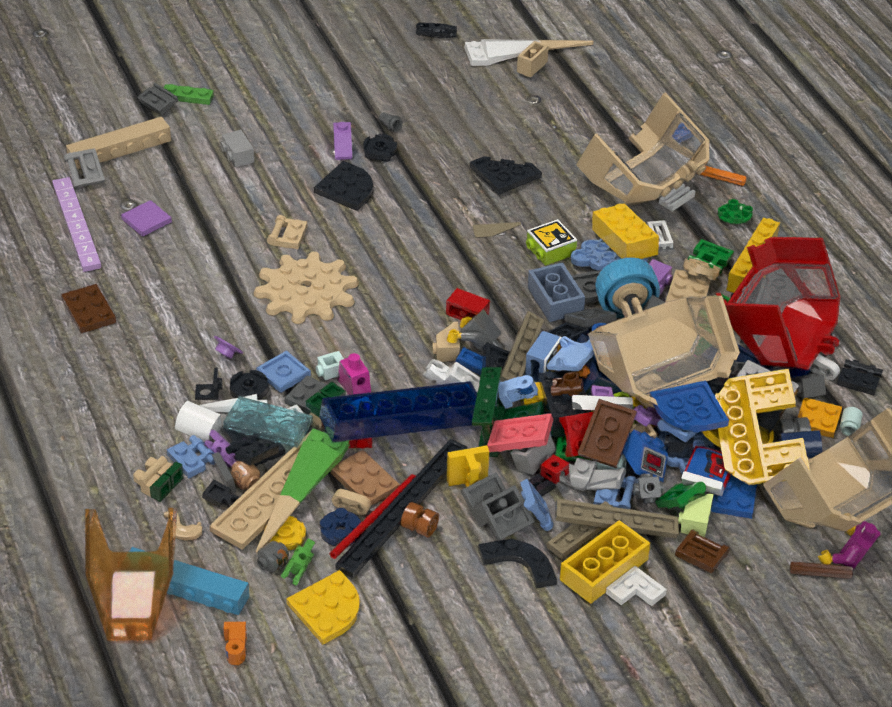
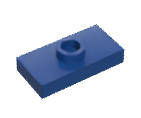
[455,347,483,375]

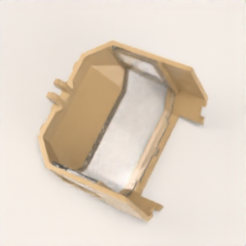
[576,92,709,206]
[588,296,740,405]
[763,408,892,532]

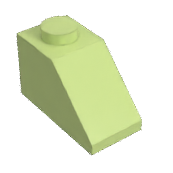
[678,493,713,537]

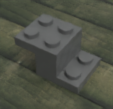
[461,472,535,541]

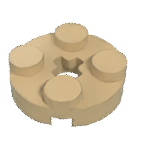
[683,258,720,280]

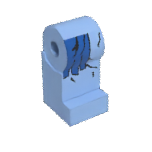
[499,375,538,409]

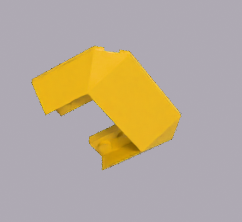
[715,369,810,485]

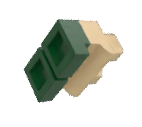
[305,381,346,430]
[133,456,184,502]

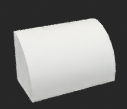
[175,401,222,442]

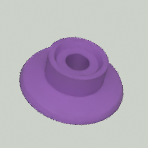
[214,336,244,359]

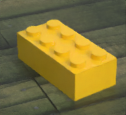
[592,204,659,259]
[560,520,650,604]

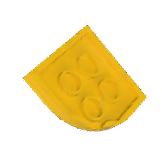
[286,570,360,645]

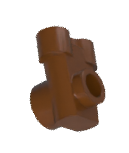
[551,372,584,396]

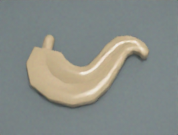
[164,511,203,541]

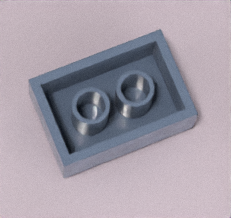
[528,262,585,322]

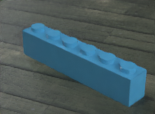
[120,547,250,615]

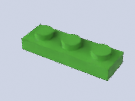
[164,84,214,105]

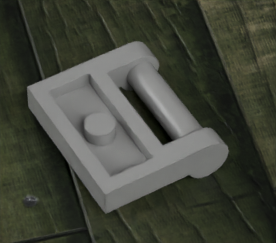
[64,148,105,189]

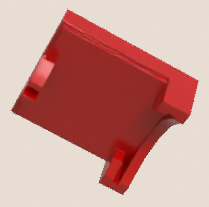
[559,412,593,457]

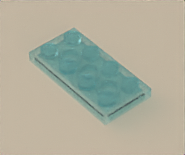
[223,396,313,448]

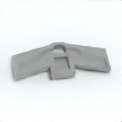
[546,454,626,491]

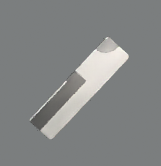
[572,395,633,410]

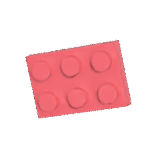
[487,414,553,452]

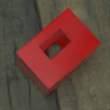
[540,454,569,484]

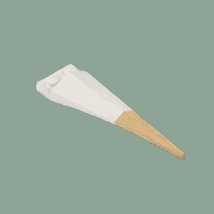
[464,39,594,66]

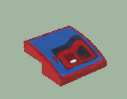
[684,446,731,490]

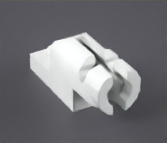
[423,359,480,398]

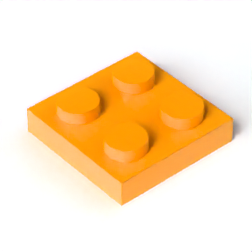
[797,398,842,438]

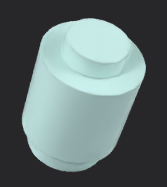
[840,407,863,436]

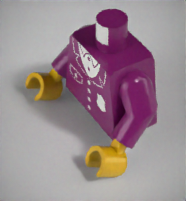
[818,521,881,570]

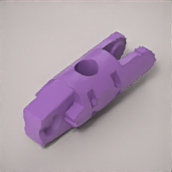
[205,429,239,467]

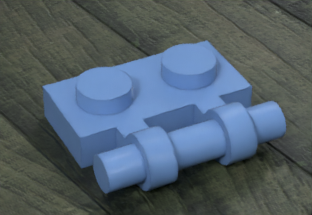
[167,435,214,479]

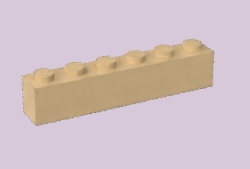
[66,117,171,170]

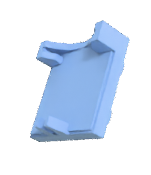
[546,336,594,372]

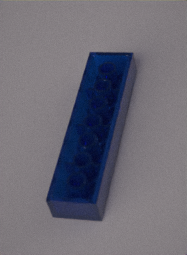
[319,381,477,442]

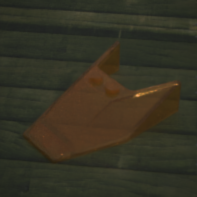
[85,508,177,641]

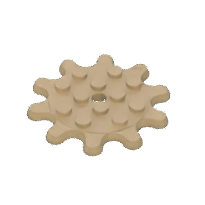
[254,252,359,324]

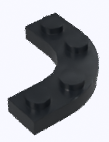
[478,539,557,589]

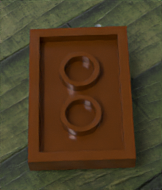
[61,284,116,333]
[578,399,637,468]

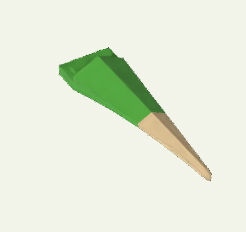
[256,429,350,554]

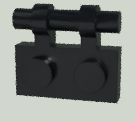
[837,359,883,396]
[225,434,279,466]

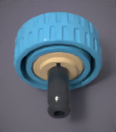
[595,258,660,319]

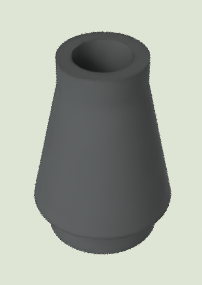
[379,112,403,132]

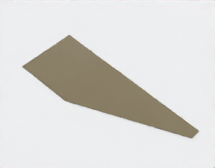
[473,222,521,238]

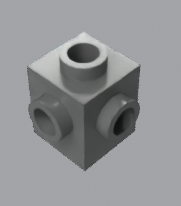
[633,473,663,504]

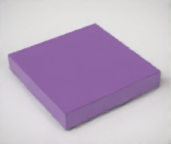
[121,200,172,237]

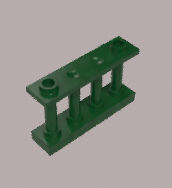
[472,367,507,457]

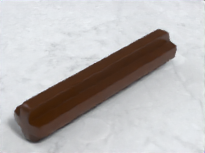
[789,561,853,579]

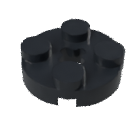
[363,134,397,162]
[230,370,269,400]

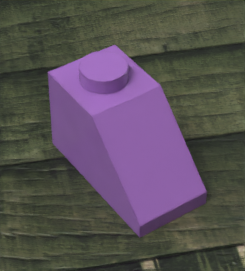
[333,122,352,160]

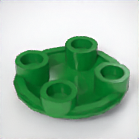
[717,199,753,224]

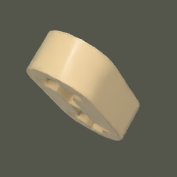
[332,489,372,515]

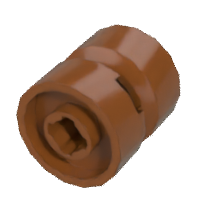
[401,502,439,538]

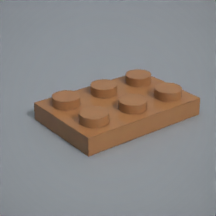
[331,450,400,506]

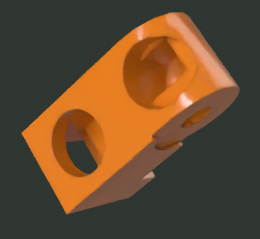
[223,622,247,665]

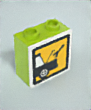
[526,219,577,266]

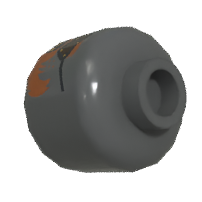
[257,541,289,573]

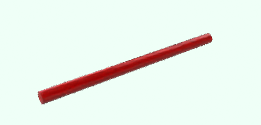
[329,474,416,559]

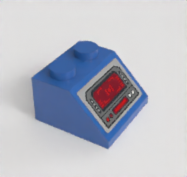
[623,429,668,483]

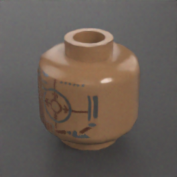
[230,461,260,490]

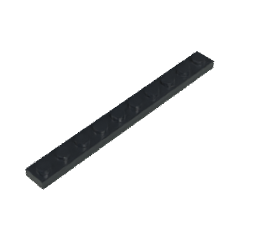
[335,438,467,578]

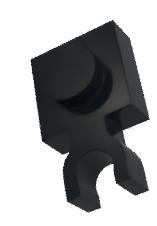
[202,479,240,508]

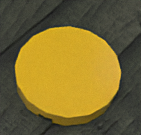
[264,516,306,551]

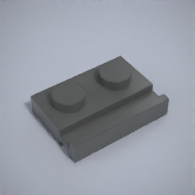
[138,83,179,115]

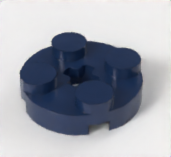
[320,508,361,546]

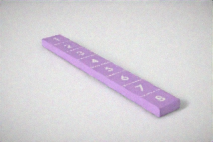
[52,177,101,272]

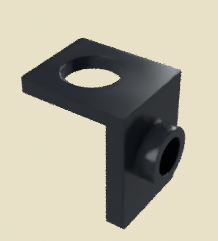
[195,368,223,400]

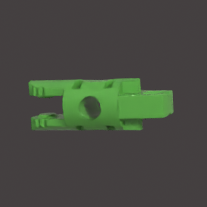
[281,538,315,586]

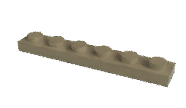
[500,311,544,382]
[555,499,679,539]

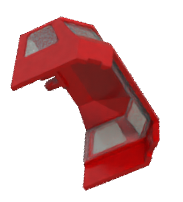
[715,237,840,370]

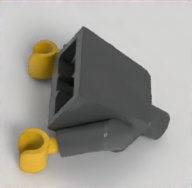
[447,309,504,351]

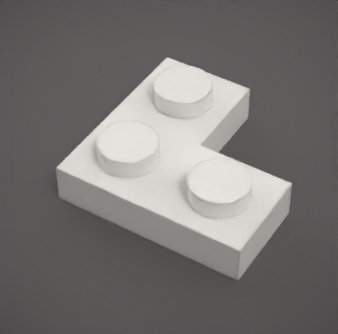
[606,566,667,606]

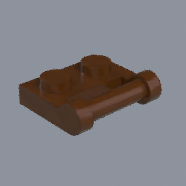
[675,529,730,573]

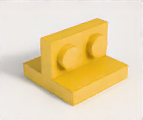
[447,446,489,487]

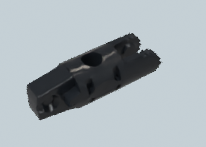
[416,22,457,38]

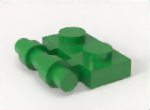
[688,239,734,274]

